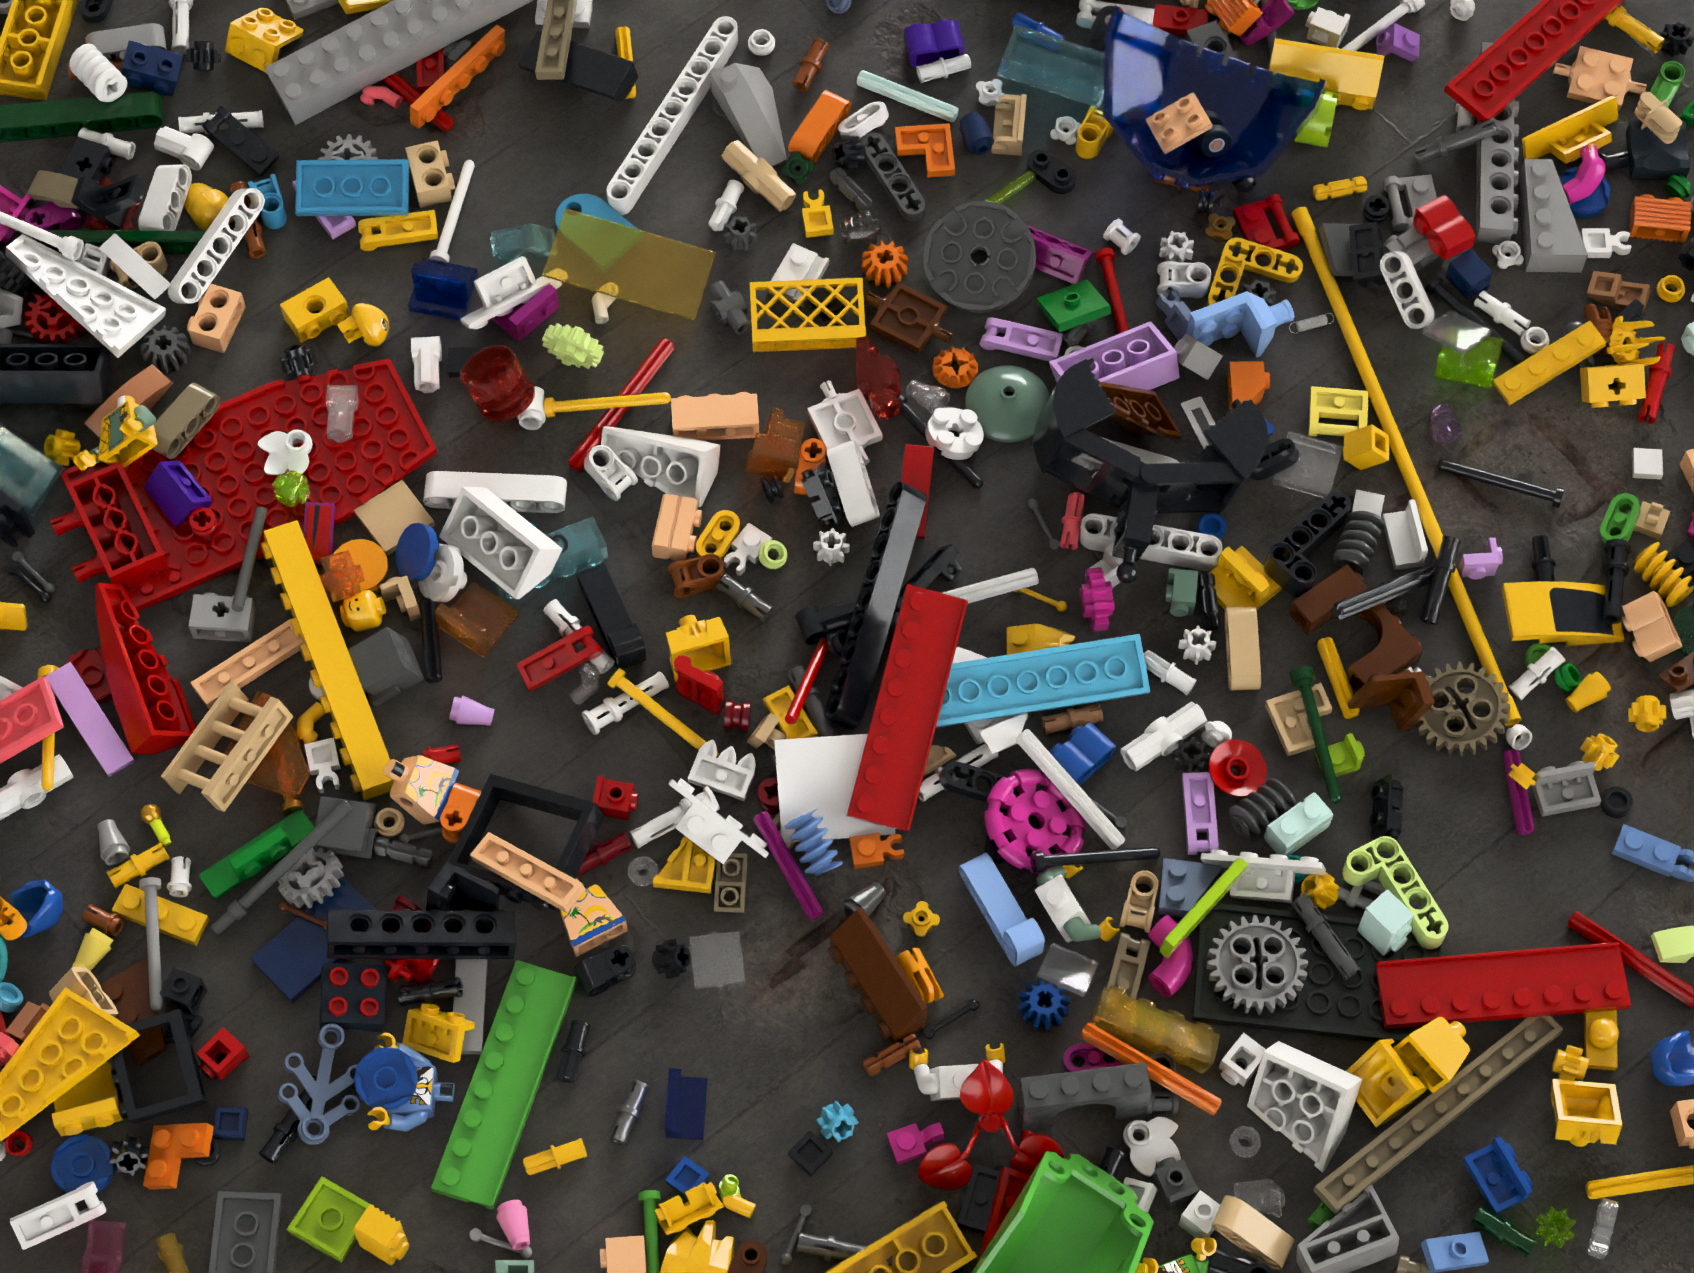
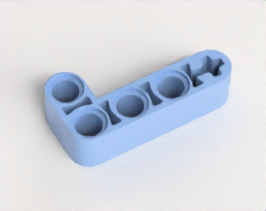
[958,853,1045,967]

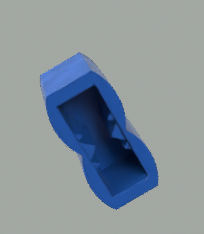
[1049,722,1116,786]

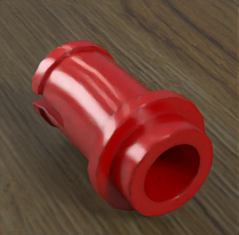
[422,743,461,764]

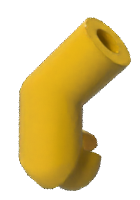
[296,702,325,744]

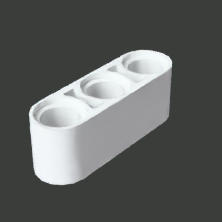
[138,165,192,231]
[1380,251,1435,329]
[827,440,880,527]

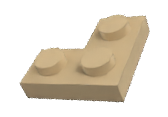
[1265,683,1333,757]

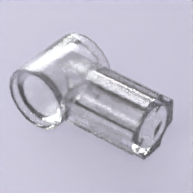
[326,385,358,442]

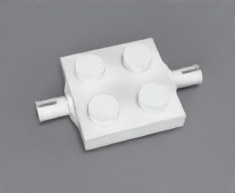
[807,381,883,465]

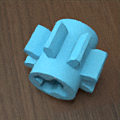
[816,1101,858,1142]

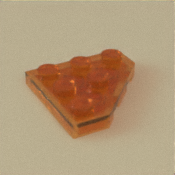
[217,691,310,800]

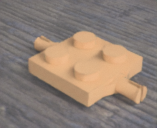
[1553,46,1647,110]

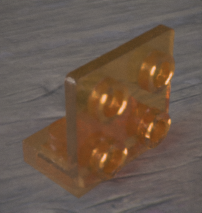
[434,582,519,658]

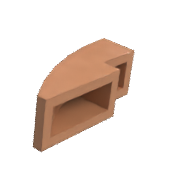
[84,364,173,438]

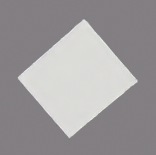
[774,734,895,843]

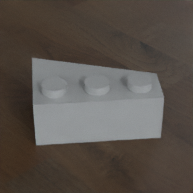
[1296,1184,1400,1273]

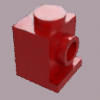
[592,775,639,821]
[196,1027,249,1081]

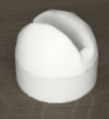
[1505,724,1532,750]

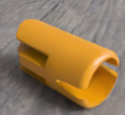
[895,948,944,1004]

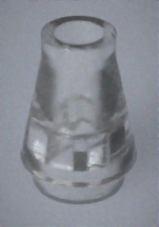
[906,380,950,414]

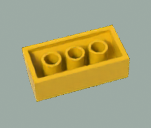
[1264,38,1384,110]

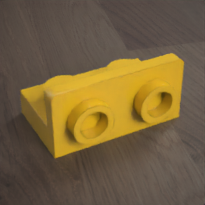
[402,1004,475,1063]

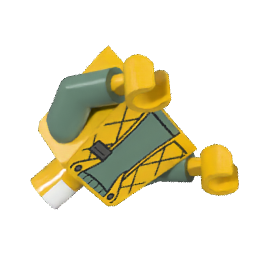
[73,395,157,471]

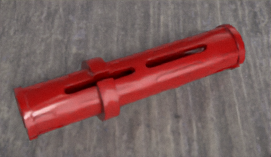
[1637,342,1676,424]

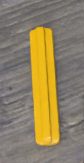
[615,26,636,99]
[1317,637,1360,719]

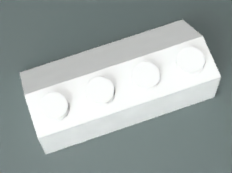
[439,487,562,599]

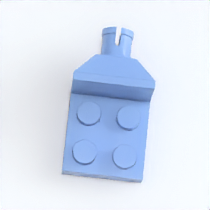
[1186,291,1294,358]

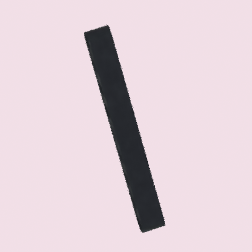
[824,481,927,730]

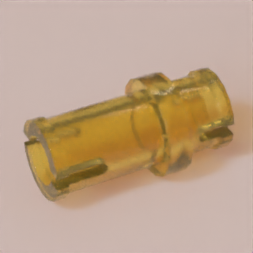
[156,1233,189,1273]

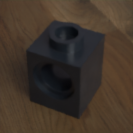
[159,967,208,1015]

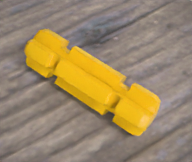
[1313,176,1367,201]

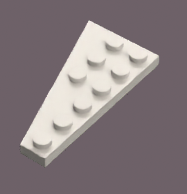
[5,234,166,358]

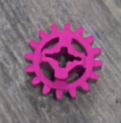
[1080,567,1115,632]

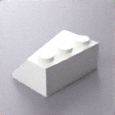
[1247,1041,1362,1172]

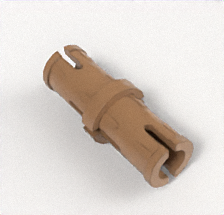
[1041,703,1103,735]

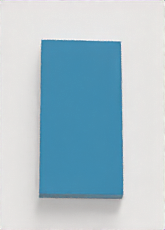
[295,159,409,216]

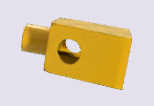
[1393,1017,1470,1093]

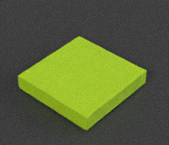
[286,1176,375,1263]

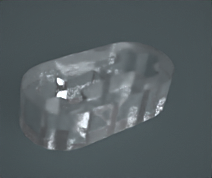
[1587,1198,1619,1259]

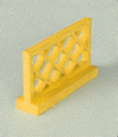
[750,278,866,352]

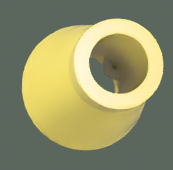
[72,928,114,971]

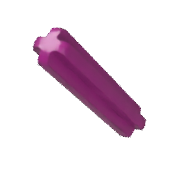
[1503,749,1534,835]

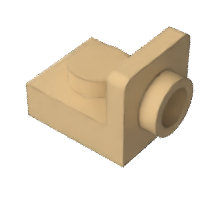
[379,575,421,621]

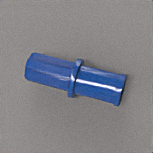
[1012,13,1065,51]

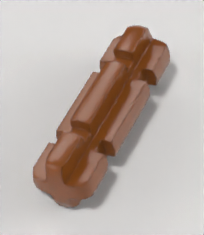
[862,1033,921,1076]

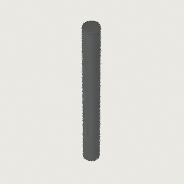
[231,507,267,612]

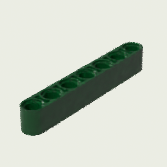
[0,92,163,143]

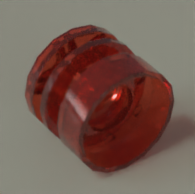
[460,345,535,422]

